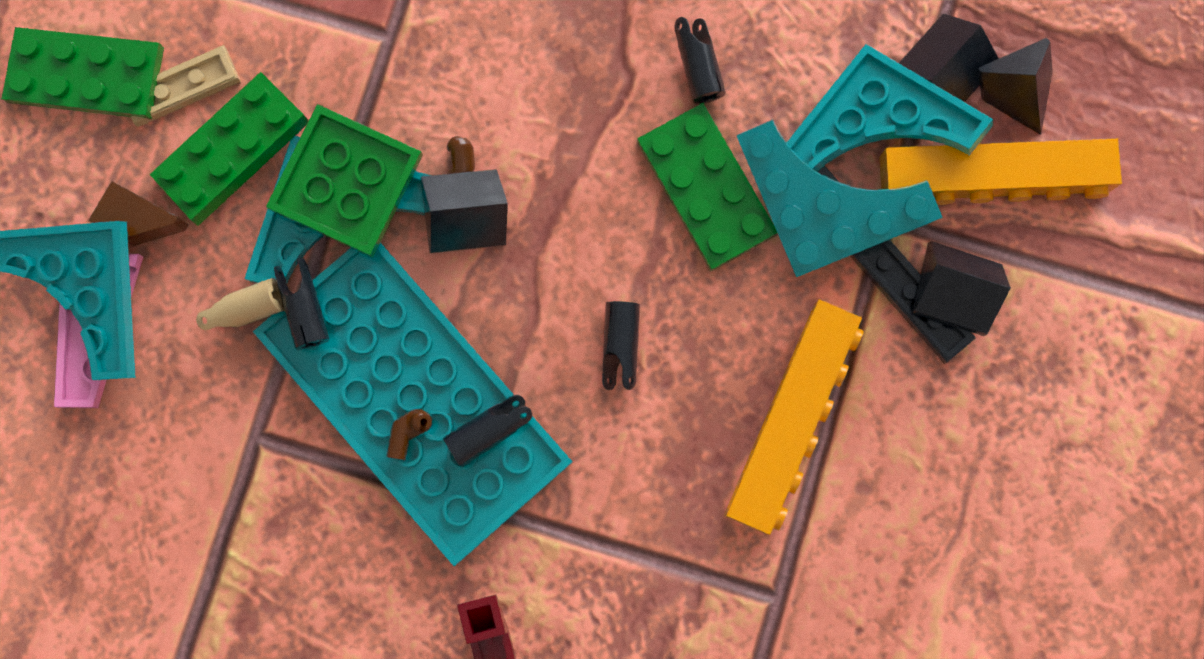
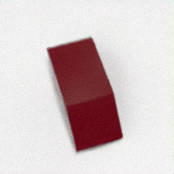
[457,594,516,659]

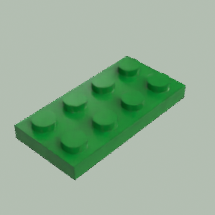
[1,27,164,120]
[149,72,309,226]
[637,103,778,272]

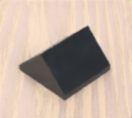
[899,13,999,102]
[420,169,508,253]
[912,241,1011,336]

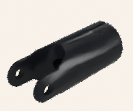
[674,17,726,104]
[274,257,330,350]
[602,301,640,390]
[443,395,532,467]

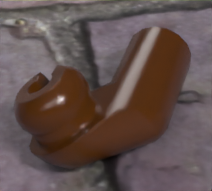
[446,136,475,174]
[386,409,432,460]

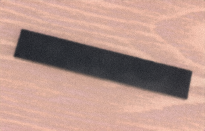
[818,166,976,364]

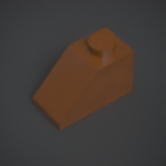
[88,181,189,246]

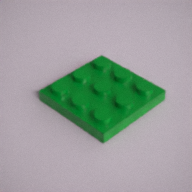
[266,104,423,258]

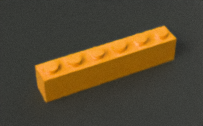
[879,138,1122,205]
[724,299,864,535]

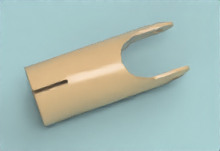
[196,278,284,330]

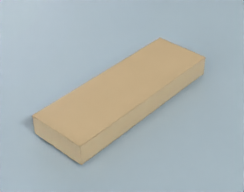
[131,45,241,127]

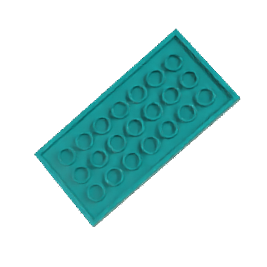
[253,242,573,566]

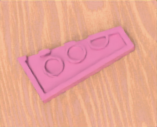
[54,254,143,408]

